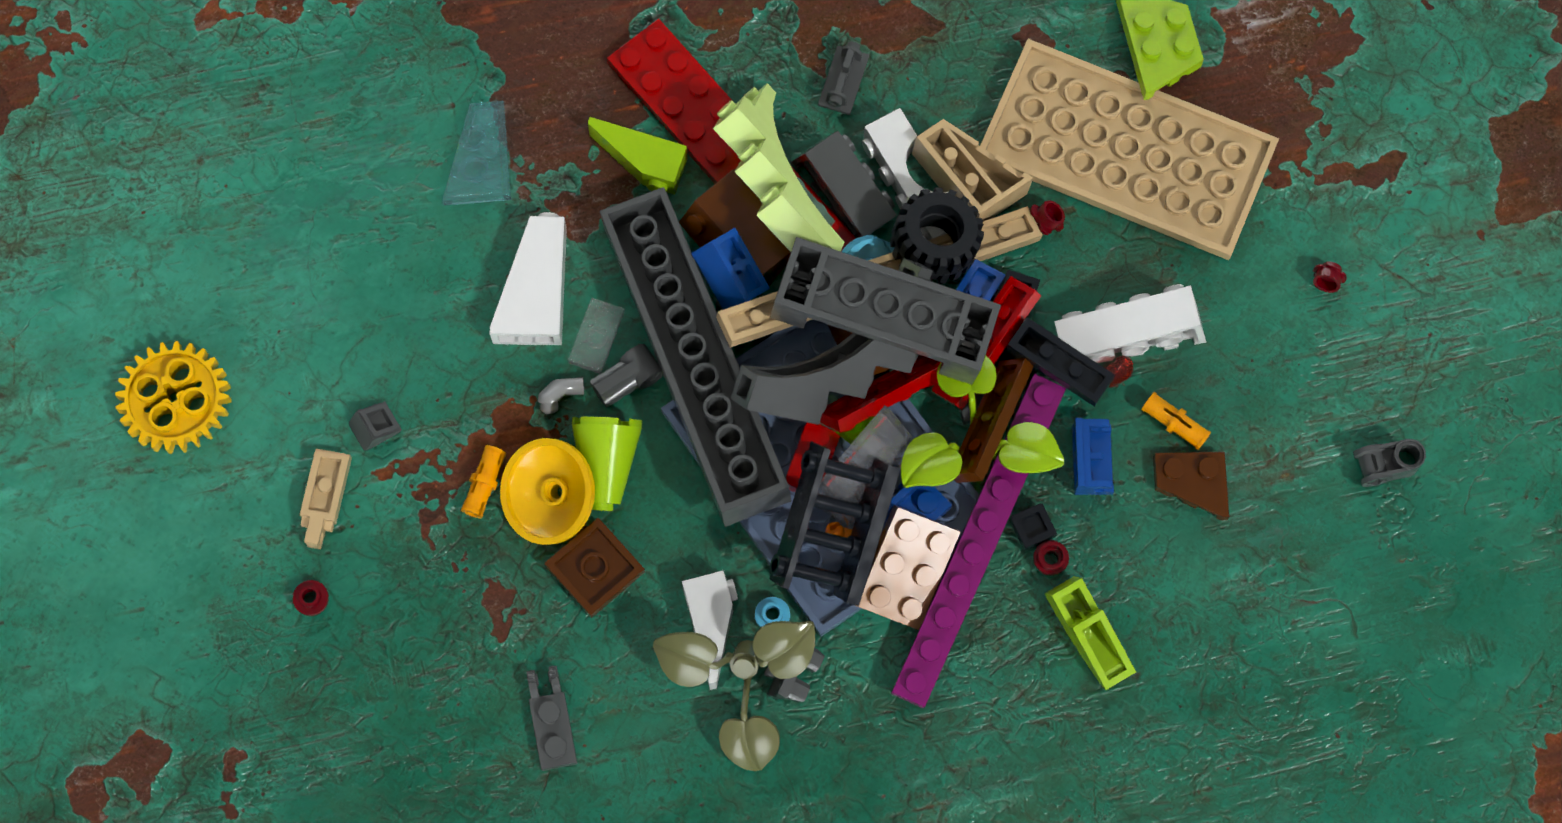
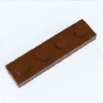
[954,358,1033,483]

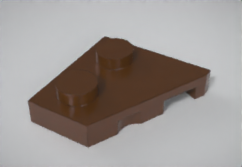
[1153,452,1229,521]

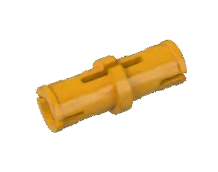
[1141,392,1211,450]
[461,445,506,519]

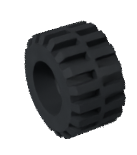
[890,187,984,284]

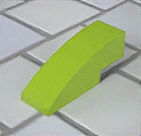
[1044,576,1136,690]

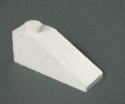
[682,571,738,690]

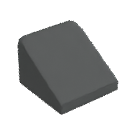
[349,401,402,451]

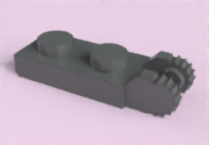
[526,665,578,771]

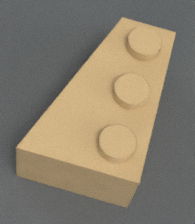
[912,119,1033,221]

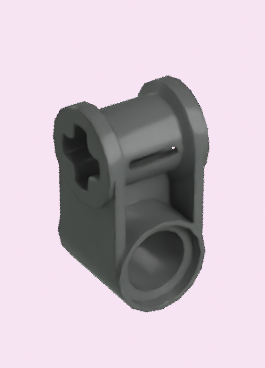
[1353,439,1426,487]

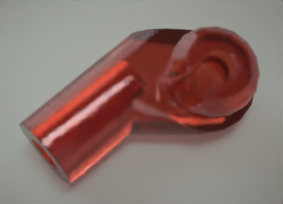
[1105,356,1134,388]

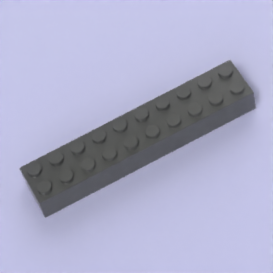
[600,187,791,527]

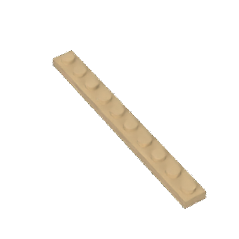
[716,206,1042,348]

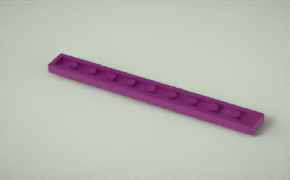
[891,374,1066,709]

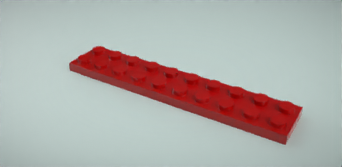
[607,18,856,251]

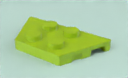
[1116,0,1204,100]

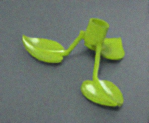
[901,355,1064,488]

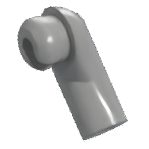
[538,377,584,414]

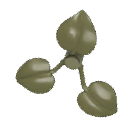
[653,621,816,771]

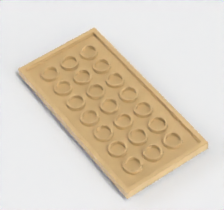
[980,39,1279,260]

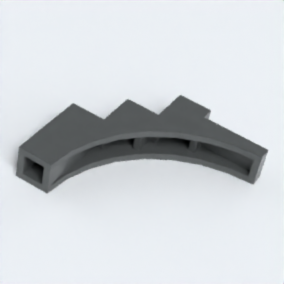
[731,259,933,425]

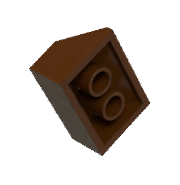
[679,169,791,286]

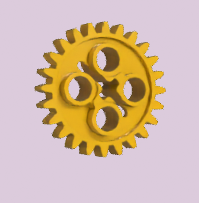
[115,341,232,454]

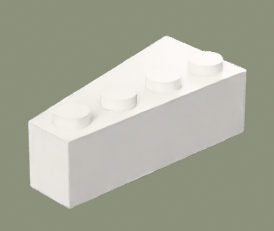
[1054,284,1206,363]

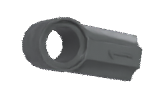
[590,344,663,408]

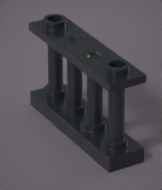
[769,441,901,606]

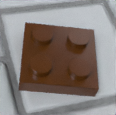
[544,518,645,618]

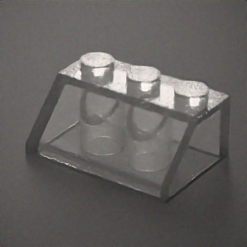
[818,405,914,528]

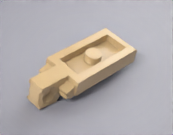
[300,449,352,550]

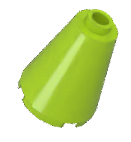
[572,416,642,511]

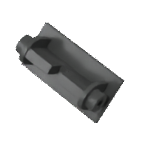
[818,41,870,115]

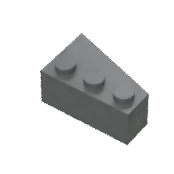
[791,130,896,238]

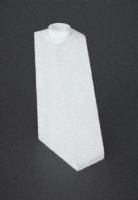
[490,212,567,345]

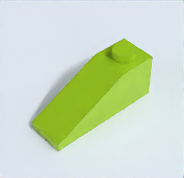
[588,117,688,195]

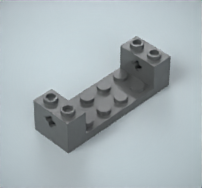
[770,237,1001,385]

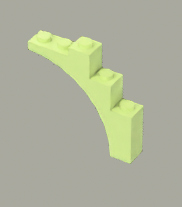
[713,83,845,252]

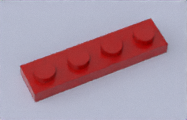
[932,276,1041,410]
[820,355,941,433]

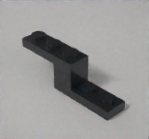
[999,317,1115,407]

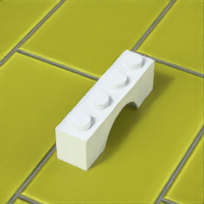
[862,108,948,240]

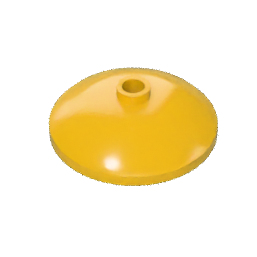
[500,438,595,545]

